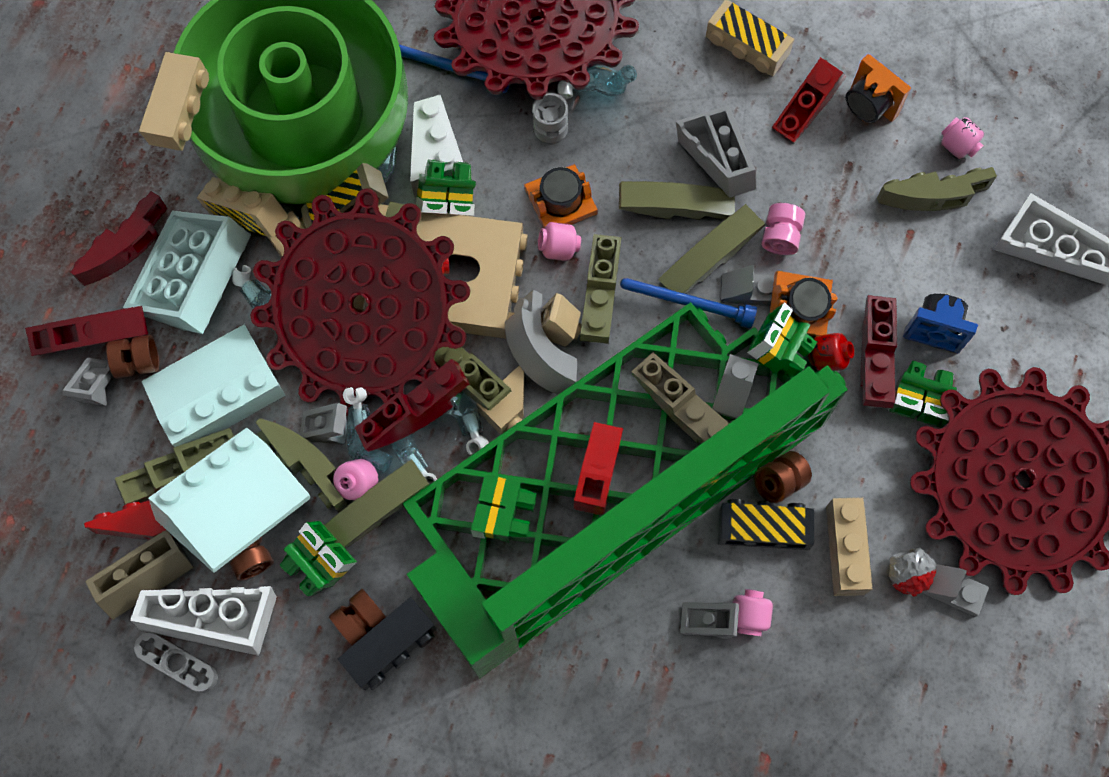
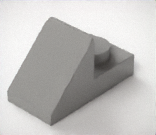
[720,265,774,305]
[712,354,759,419]
[62,358,113,406]
[300,403,349,444]
[922,564,989,617]
[680,602,739,639]

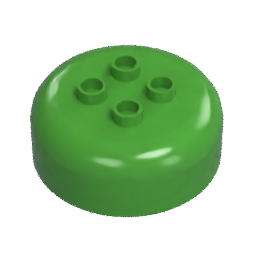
[174,0,408,204]

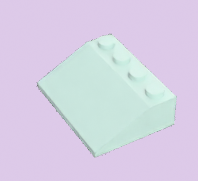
[123,211,251,334]
[141,324,286,447]
[148,428,310,573]

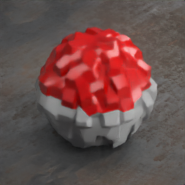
[889,547,937,597]

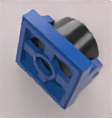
[903,293,978,354]

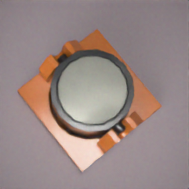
[845,54,911,123]
[524,164,598,228]
[770,271,838,337]

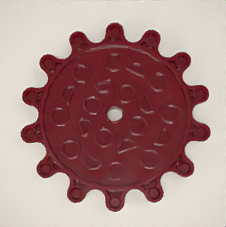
[434,0,639,100]
[250,188,471,417]
[910,367,1109,595]

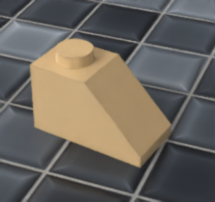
[541,293,582,347]
[477,366,525,435]

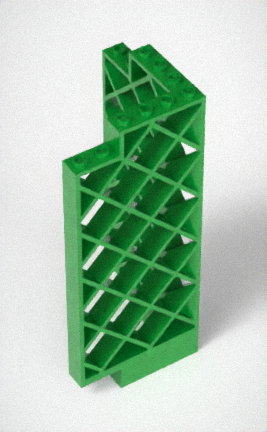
[403,302,848,679]

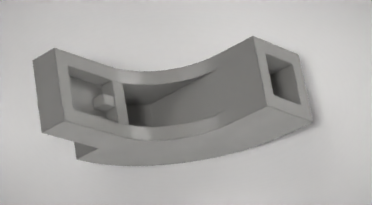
[505,290,577,395]

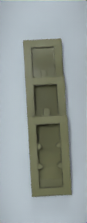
[619,181,735,220]
[658,204,766,294]
[115,428,234,505]
[324,459,429,549]

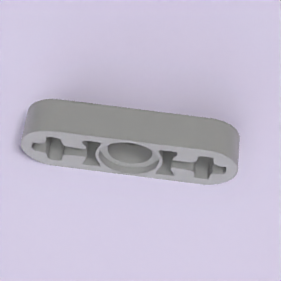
[134,633,218,693]

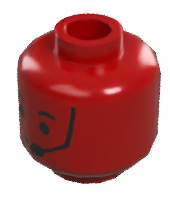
[808,333,854,371]

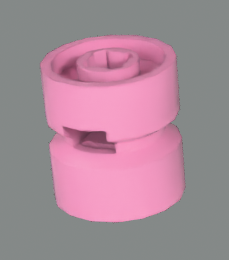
[761,203,805,255]

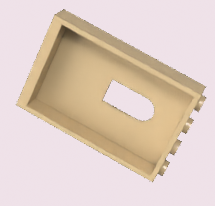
[353,204,528,339]

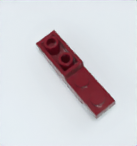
[70,191,168,286]
[860,295,897,409]
[25,306,148,356]
[355,359,470,452]

